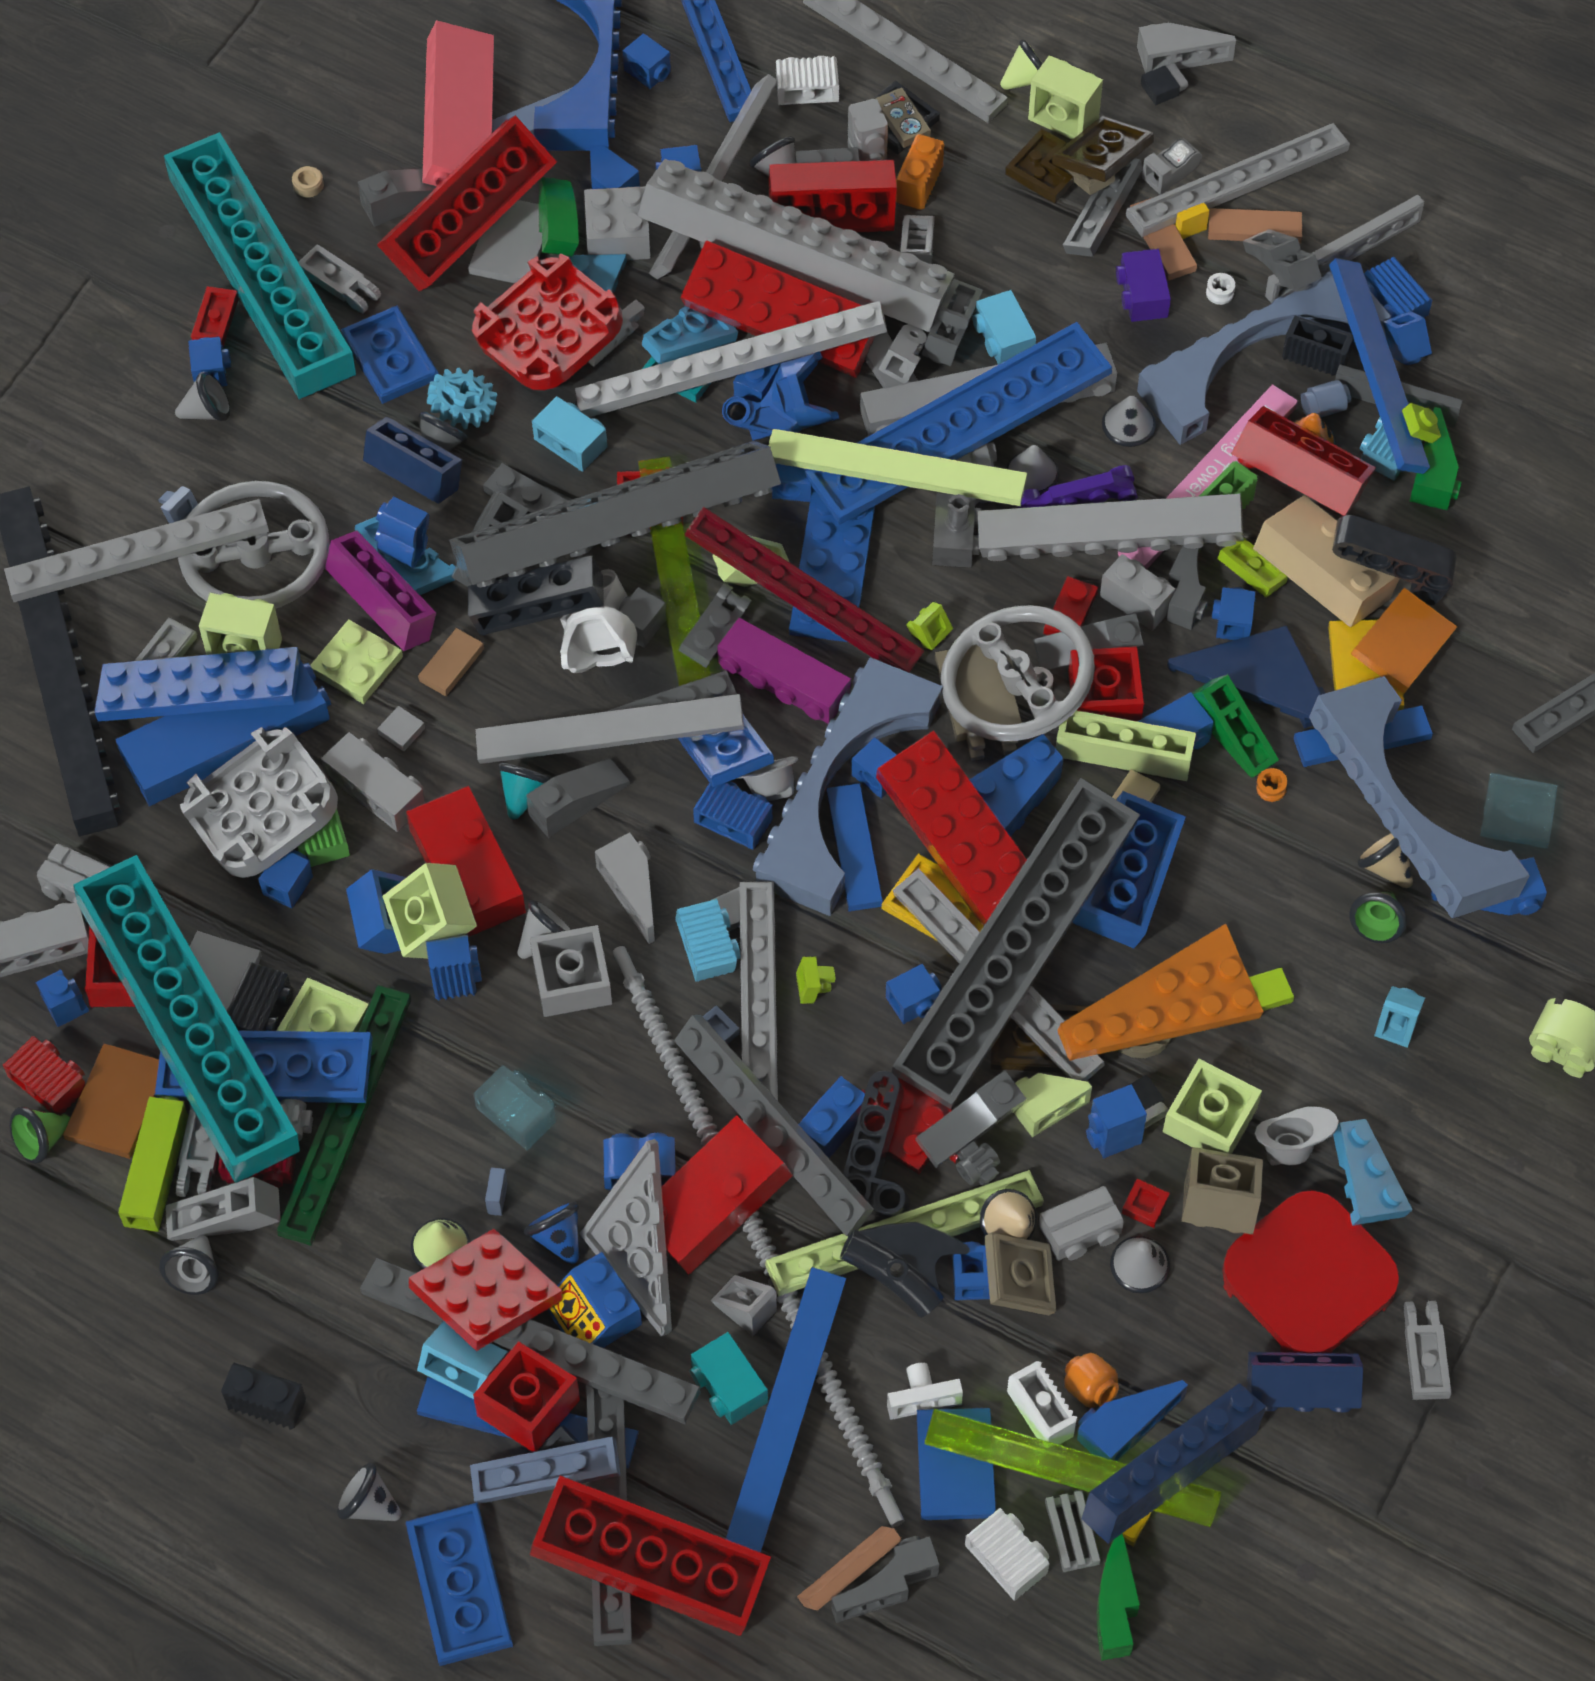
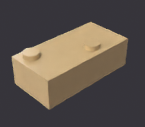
[1253,495,1400,628]

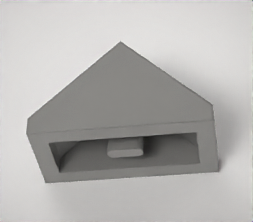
[711,1275,777,1336]

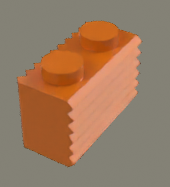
[896,134,944,210]

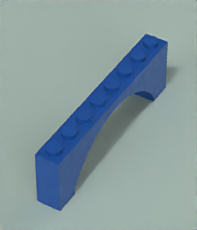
[533,0,622,151]

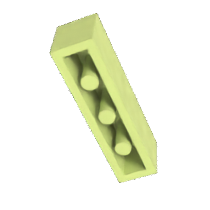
[1056,710,1196,781]

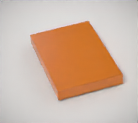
[1351,587,1457,694]

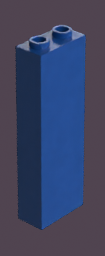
[115,660,331,807]

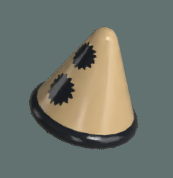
[1358,833,1413,888]
[980,1189,1037,1240]

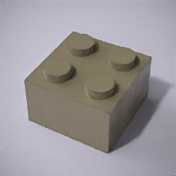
[1182,1147,1263,1234]

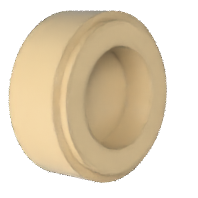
[292,166,324,197]

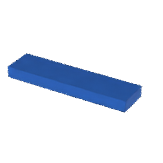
[1294,706,1433,767]
[827,783,883,911]

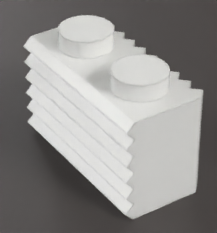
[776,56,839,105]
[1007,1361,1077,1451]
[965,1508,1050,1601]

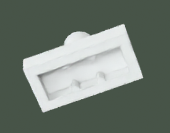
[887,1363,963,1420]

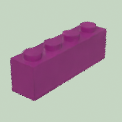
[325,530,436,651]
[717,618,851,724]

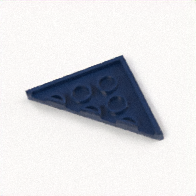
[1167,626,1321,721]

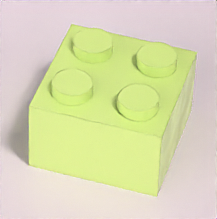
[1028,55,1103,140]
[199,593,282,655]
[382,863,477,958]
[1163,1059,1262,1154]

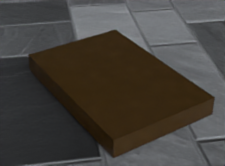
[1052,116,1154,182]
[991,1004,1089,1073]

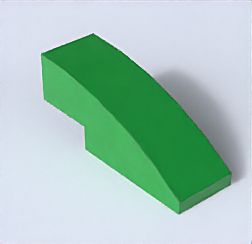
[539,177,579,257]
[1097,1533,1140,1661]

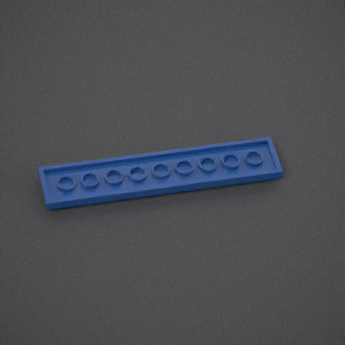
[805,322,1112,525]

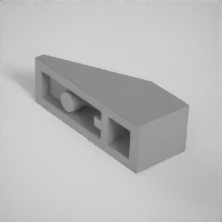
[1137,22,1236,73]
[595,832,655,944]
[165,1177,281,1241]

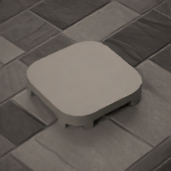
[180,727,338,878]

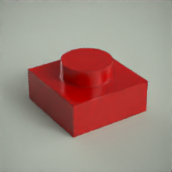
[1121,1179,1170,1228]

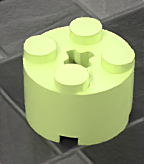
[1529,998,1595,1078]

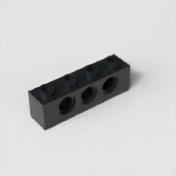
[468,555,604,636]

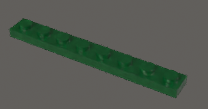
[277,985,411,1246]

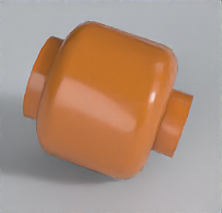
[1064,1353,1119,1408]

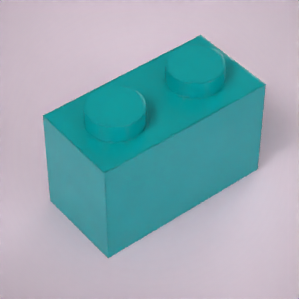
[689,1332,768,1425]

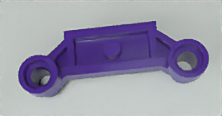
[1017,465,1138,508]

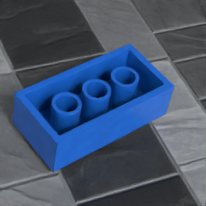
[1073,791,1186,948]

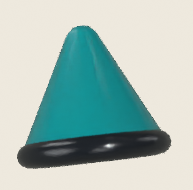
[498,763,551,820]

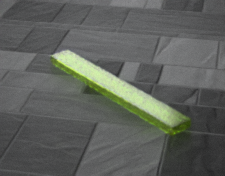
[638,457,711,686]
[924,1409,1221,1527]

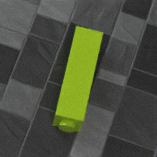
[118,1096,189,1232]

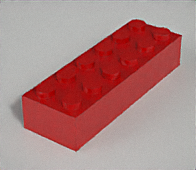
[377,115,557,291]
[680,240,876,378]
[876,730,1027,927]
[530,1475,771,1636]

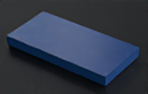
[406,1503,513,1666]

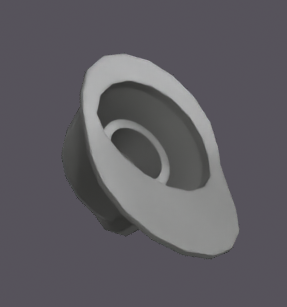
[738,756,798,801]
[1255,1107,1339,1165]

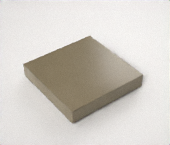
[985,1232,1056,1316]

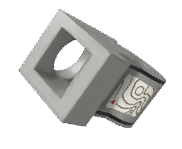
[1142,138,1202,195]
[878,324,927,384]

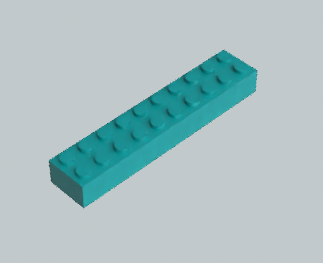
[164,132,356,399]
[73,855,300,1183]

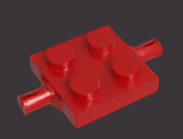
[861,1078,960,1174]

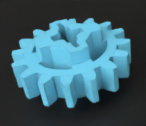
[427,368,497,429]

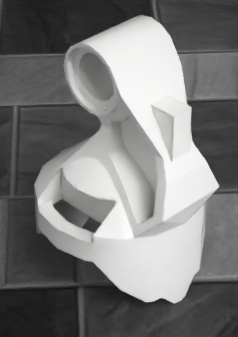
[560,569,637,673]

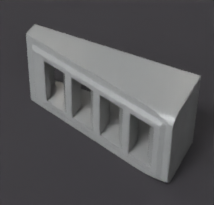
[900,215,935,264]

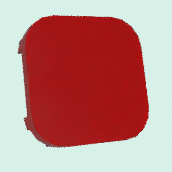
[471,253,623,390]
[1222,1191,1399,1353]

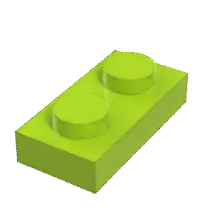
[1217,537,1289,597]

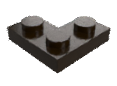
[1005,128,1073,204]

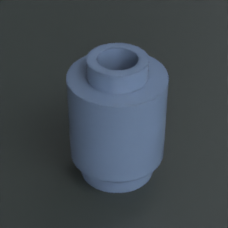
[1301,380,1351,417]

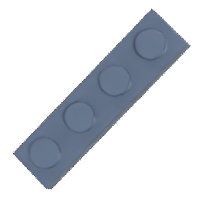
[470,1437,621,1504]

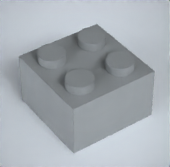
[584,186,650,260]
[530,925,612,1017]

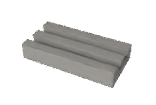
[1045,1490,1100,1572]

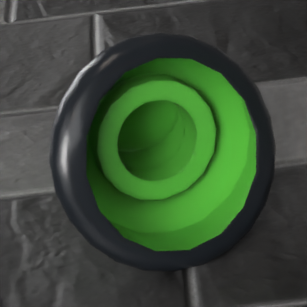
[1349,891,1407,944]
[9,1107,70,1163]

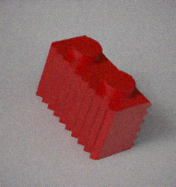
[3,1036,85,1114]

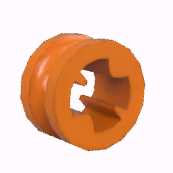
[1256,768,1287,802]

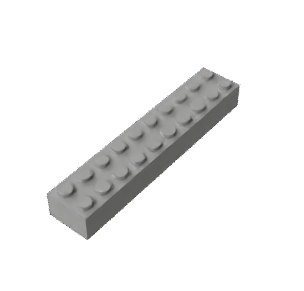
[637,159,955,332]

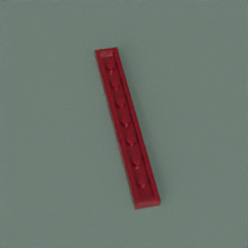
[685,506,924,673]

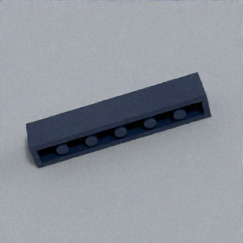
[1081,1383,1266,1544]

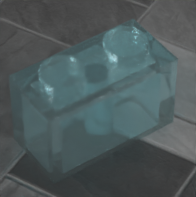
[473,1065,556,1150]

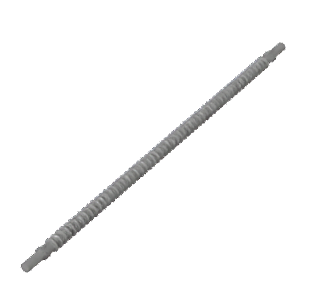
[613,946,905,1527]

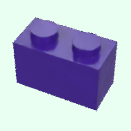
[1116,249,1171,322]

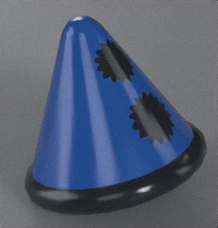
[524,1202,579,1264]

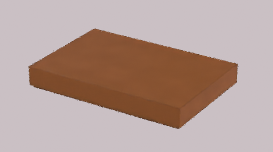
[63,1044,159,1159]

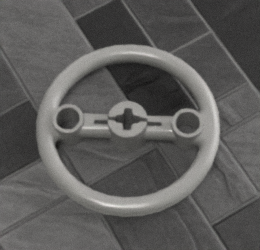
[178,481,330,609]
[940,605,1095,741]

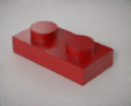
[191,286,239,348]
[1043,576,1098,635]

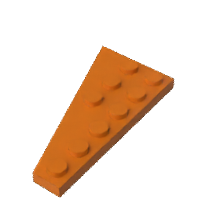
[1057,924,1264,1061]

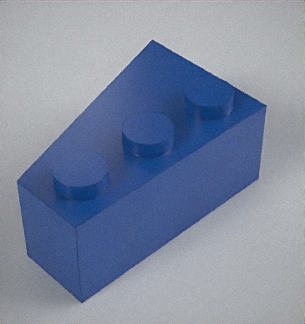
[969,734,1063,837]

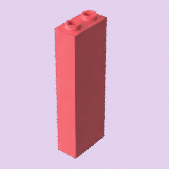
[422,20,494,187]

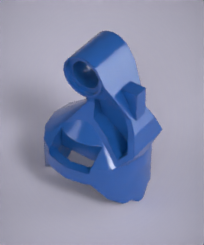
[722,351,839,441]

